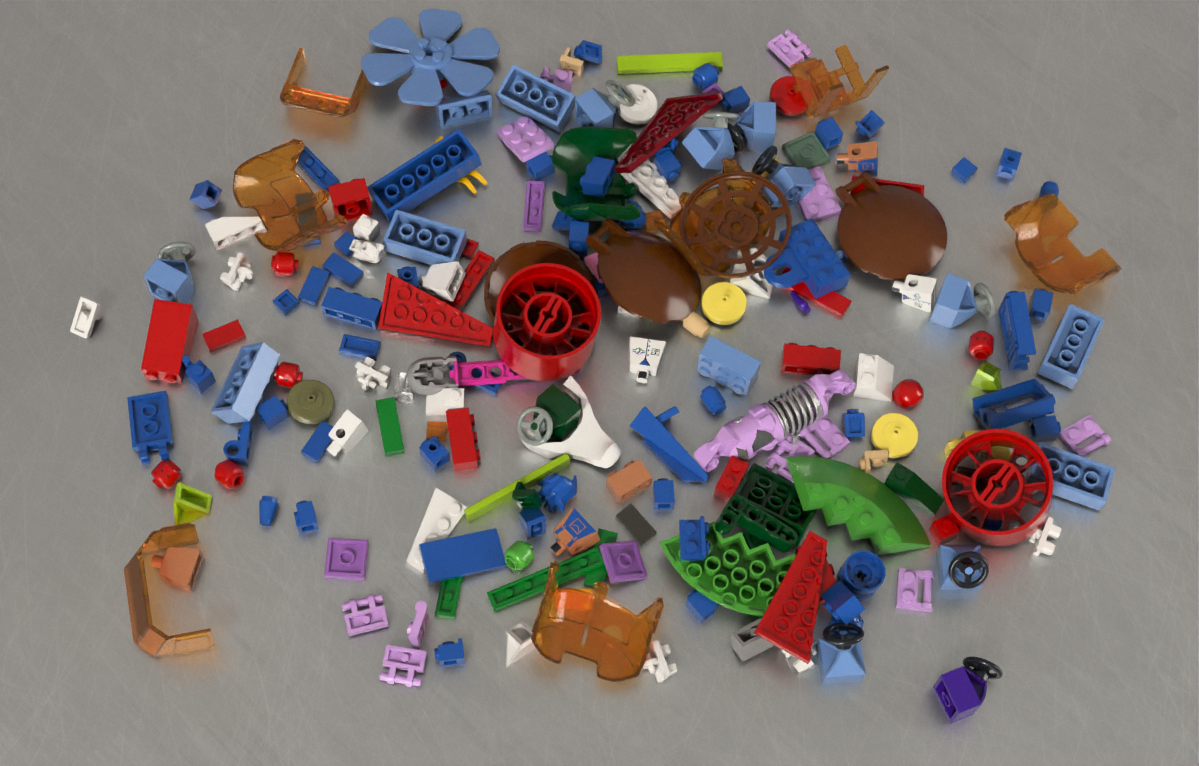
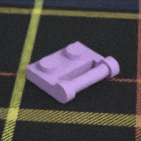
[1058,415,1111,457]
[799,416,850,459]
[895,568,935,612]
[407,601,429,649]

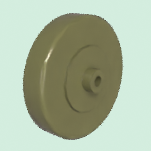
[287,380,334,424]

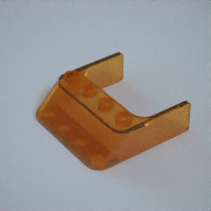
[280,48,368,117]

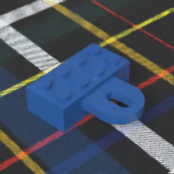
[763,218,851,299]

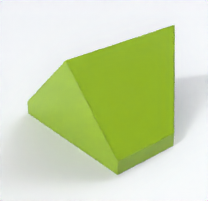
[971,360,1002,393]
[174,482,212,530]

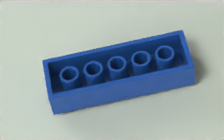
[367,129,482,223]

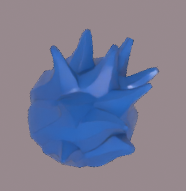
[537,472,577,513]

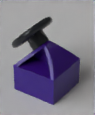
[933,657,1003,724]

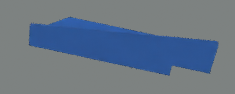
[630,407,709,484]

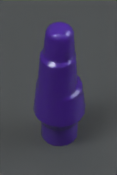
[790,291,811,314]

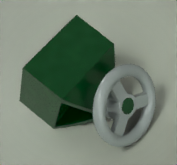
[517,384,581,446]

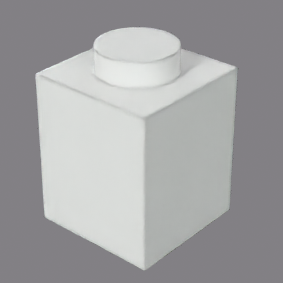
[353,214,380,242]

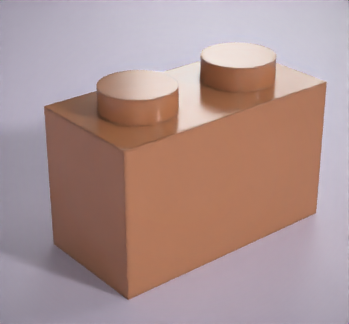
[606,459,652,504]

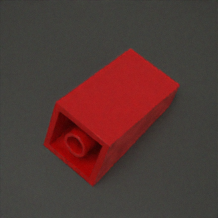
[141,299,199,383]

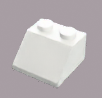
[730,248,777,299]
[853,353,894,402]

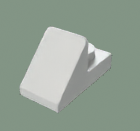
[70,296,103,339]

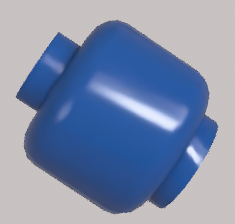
[692,63,719,89]

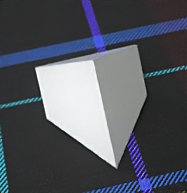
[505,620,540,667]

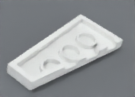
[620,159,684,219]
[407,488,468,573]

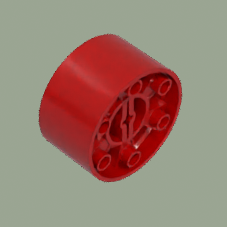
[493,263,601,381]
[942,429,1053,546]

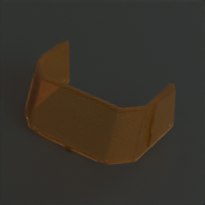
[124,523,215,657]

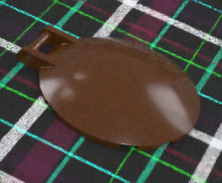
[835,172,947,281]
[586,219,702,324]
[484,240,597,346]

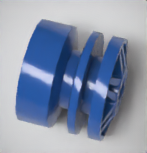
[837,550,886,601]

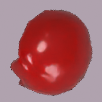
[892,379,924,409]

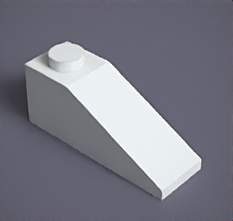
[205,217,268,251]

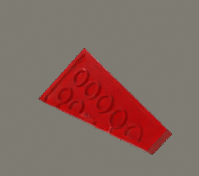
[754,531,827,664]

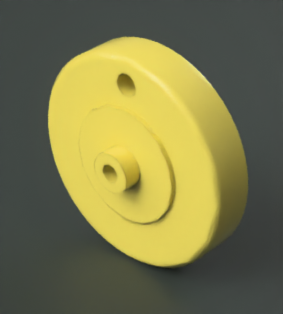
[701,282,747,325]
[871,413,918,458]

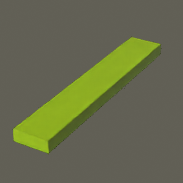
[617,52,723,74]
[464,453,570,523]

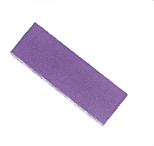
[523,180,545,232]

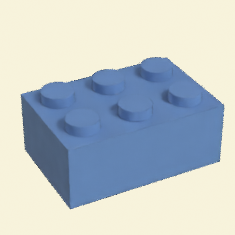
[697,335,761,396]

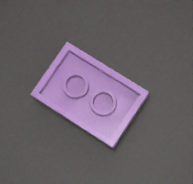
[496,115,554,163]
[797,166,841,222]

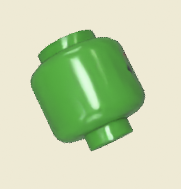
[505,541,534,570]

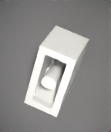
[426,388,465,415]

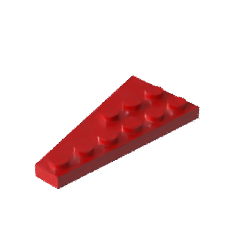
[378,272,493,347]

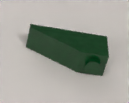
[884,462,944,516]

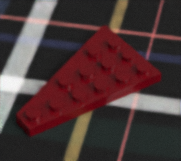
[615,92,723,173]

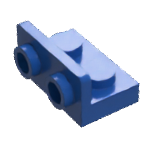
[679,516,709,561]

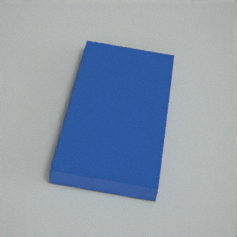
[418,528,507,584]

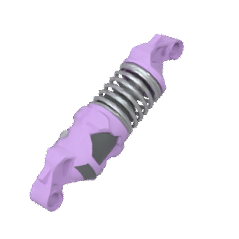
[694,370,856,472]

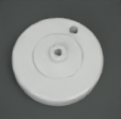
[617,84,658,125]

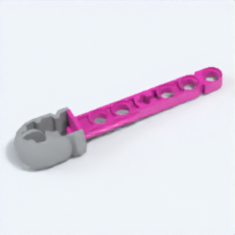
[407,356,581,395]

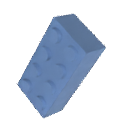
[496,64,576,133]
[383,210,467,265]
[1037,304,1105,389]
[210,342,281,424]
[1026,442,1115,511]

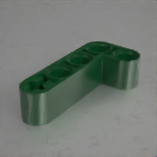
[715,495,798,553]

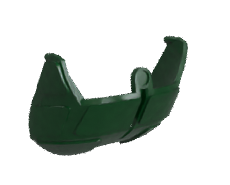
[552,127,641,222]

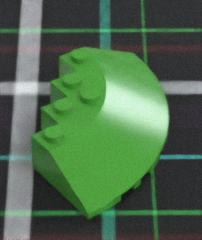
[786,456,931,556]
[660,522,819,616]

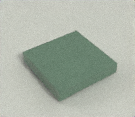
[782,131,831,170]

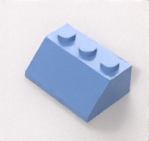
[435,90,493,128]

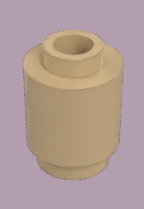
[682,311,711,338]

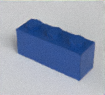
[321,287,382,330]

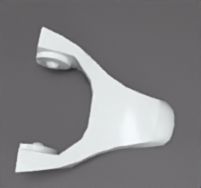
[521,375,621,468]

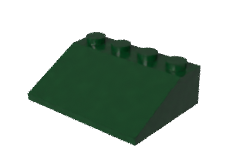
[733,463,818,547]

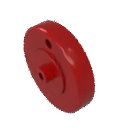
[769,76,813,116]

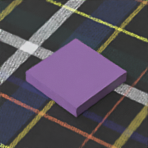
[324,538,369,580]
[599,540,648,583]

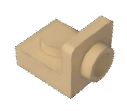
[559,47,584,77]
[859,450,888,474]

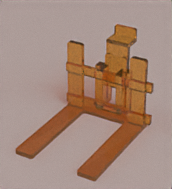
[789,45,890,119]

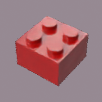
[328,178,373,224]

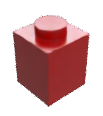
[929,514,960,547]

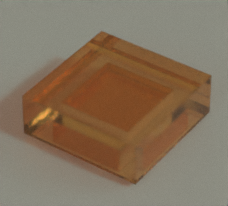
[645,210,665,232]
[426,421,447,442]

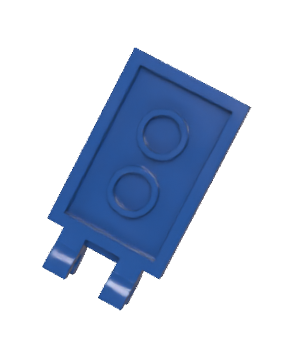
[127,391,173,465]

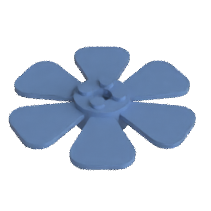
[361,9,500,106]

